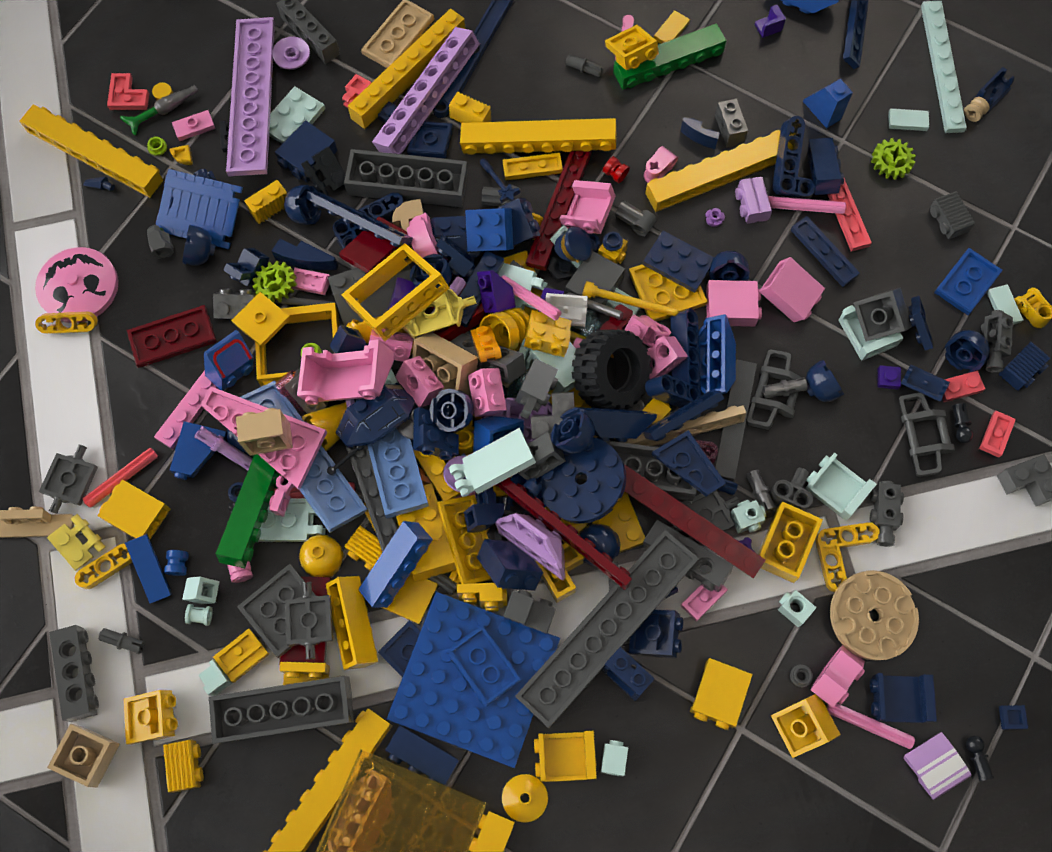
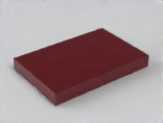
[339,217,408,273]

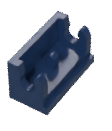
[976,67,1014,114]
[901,365,950,401]

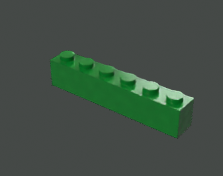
[613,23,727,90]
[216,454,282,569]

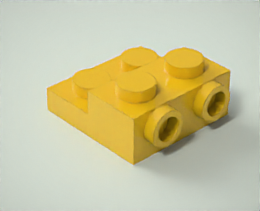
[605,25,659,70]
[524,310,572,357]
[457,583,508,612]
[123,690,178,744]

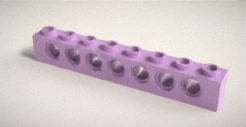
[372,27,480,154]

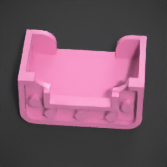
[297,340,395,405]

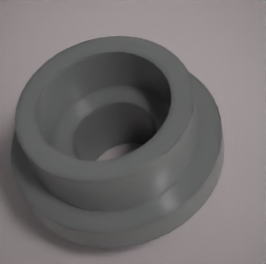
[790,664,813,688]

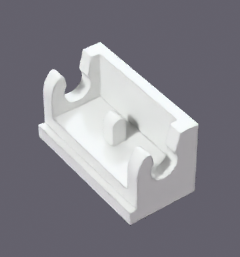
[546,293,588,327]

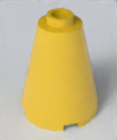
[302,402,347,451]

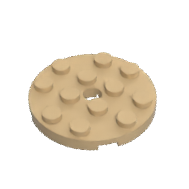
[830,570,919,661]

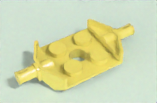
[401,289,477,339]

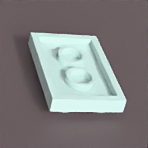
[269,86,326,144]

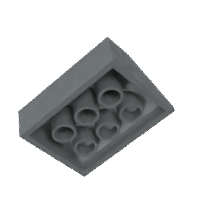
[327,258,412,326]

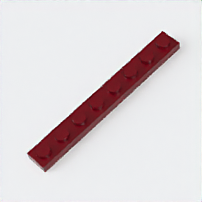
[526,150,593,271]
[624,464,766,578]
[496,477,632,590]

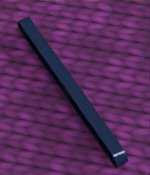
[433,0,514,118]

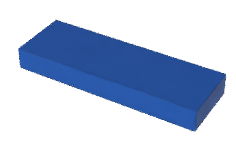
[125,534,172,603]

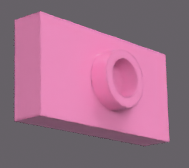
[172,110,216,141]
[292,268,330,295]

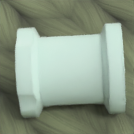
[185,604,213,626]

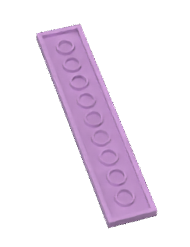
[226,17,275,176]

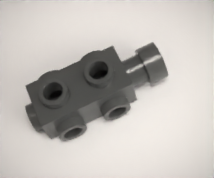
[981,310,1013,373]
[870,481,904,547]

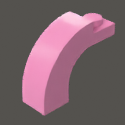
[407,212,453,275]

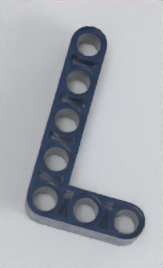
[645,308,701,408]

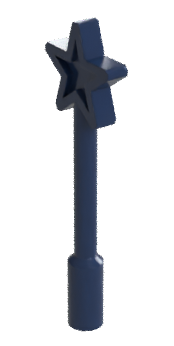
[480,158,520,203]

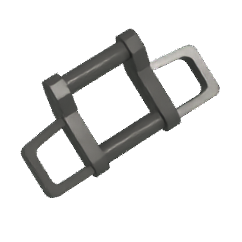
[747,349,802,430]
[899,393,955,477]

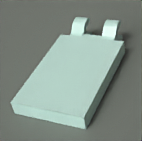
[498,263,548,310]
[449,428,536,497]
[258,498,326,542]

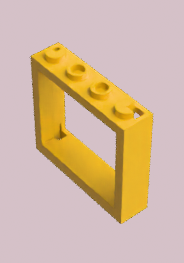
[341,243,450,342]
[255,303,339,387]

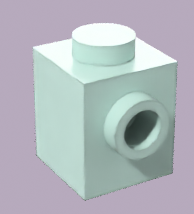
[182,577,220,604]

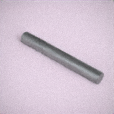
[566,292,623,320]

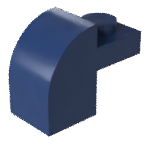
[223,248,270,286]
[464,486,504,532]

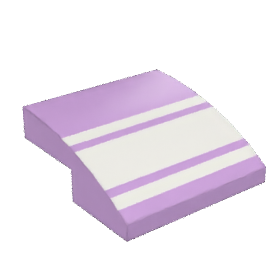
[904,732,972,800]

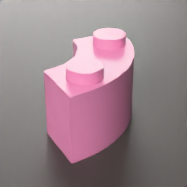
[811,645,865,708]

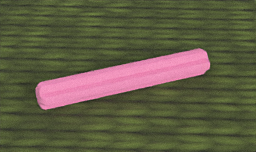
[768,196,846,214]
[501,275,561,320]
[827,703,915,749]

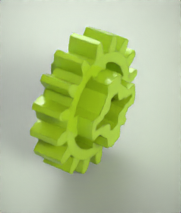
[871,138,916,180]
[253,261,297,303]

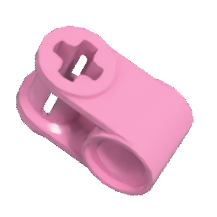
[644,146,678,183]
[639,315,671,348]

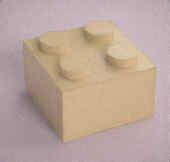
[236,408,293,456]
[47,724,120,788]

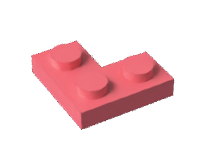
[107,73,149,110]

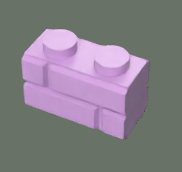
[735,177,772,224]

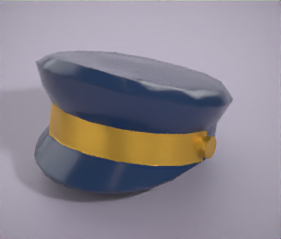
[555,226,593,262]

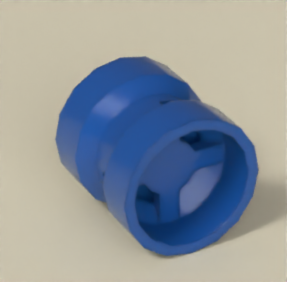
[164,550,189,576]

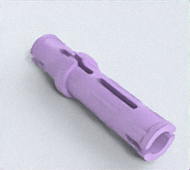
[195,426,253,471]

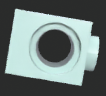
[778,590,817,627]
[600,740,628,777]

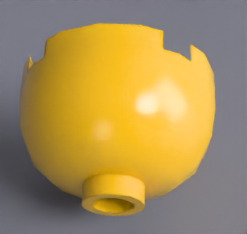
[299,534,344,577]

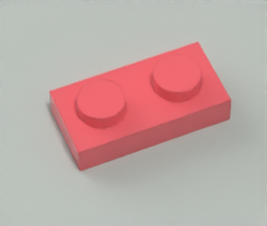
[942,371,985,402]
[979,411,1016,457]

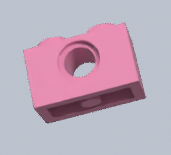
[395,356,444,408]

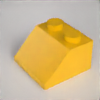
[771,694,841,758]

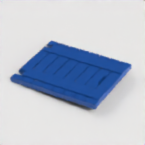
[156,169,243,249]

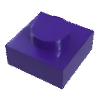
[878,365,901,389]

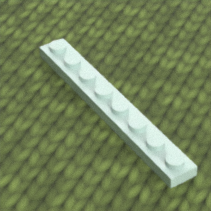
[921,1,967,133]

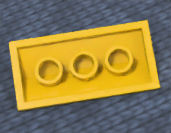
[437,495,492,584]

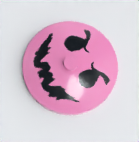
[35,247,118,323]

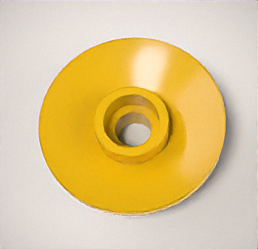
[502,774,548,822]

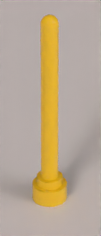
[582,281,679,316]

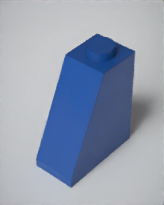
[803,79,853,129]
[170,421,226,480]

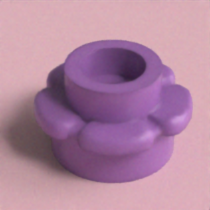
[705,208,725,227]

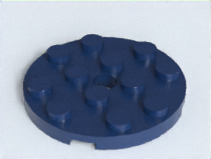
[539,438,626,524]

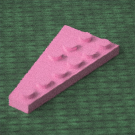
[201,386,327,491]

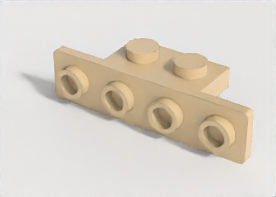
[0,506,74,538]

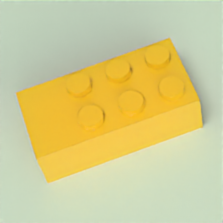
[396,483,456,582]

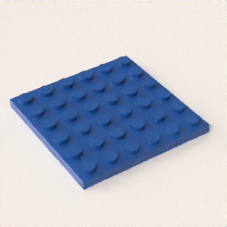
[387,592,560,768]

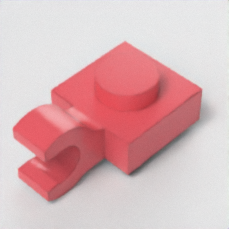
[342,74,372,108]

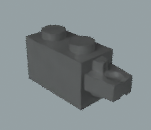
[515,358,558,419]

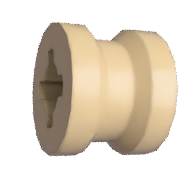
[964,97,990,122]

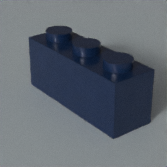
[807,138,844,195]
[386,726,460,788]

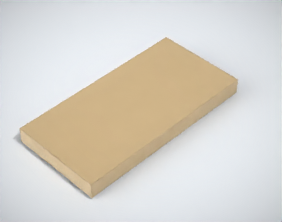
[361,0,435,68]

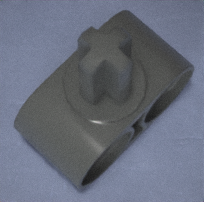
[770,467,813,511]

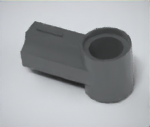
[481,185,521,206]
[615,201,657,237]

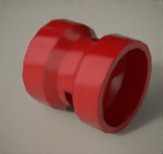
[603,156,630,183]

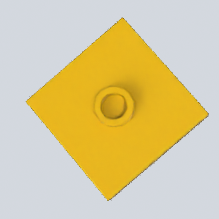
[231,292,291,347]

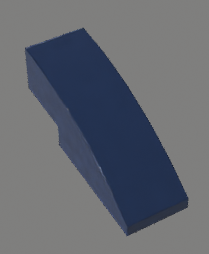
[272,239,338,271]

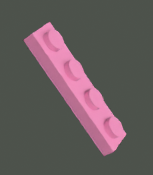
[154,371,219,450]

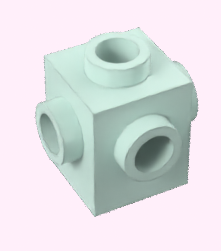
[730,500,766,534]

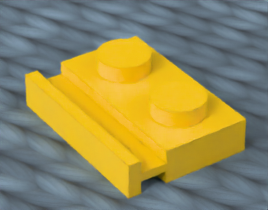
[213,628,269,683]

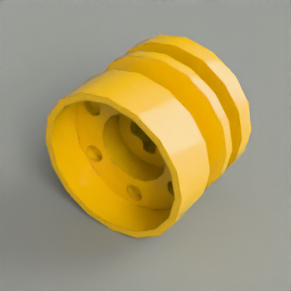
[479,307,529,351]

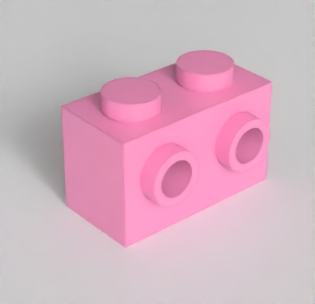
[468,368,507,417]

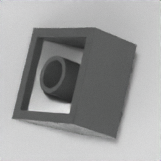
[854,288,912,341]

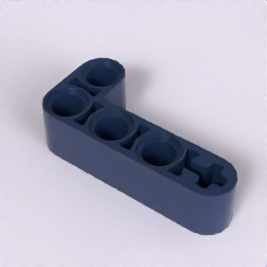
[772,116,815,199]
[333,193,404,250]

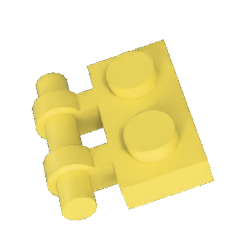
[47,514,106,571]

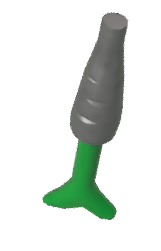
[120,85,199,136]

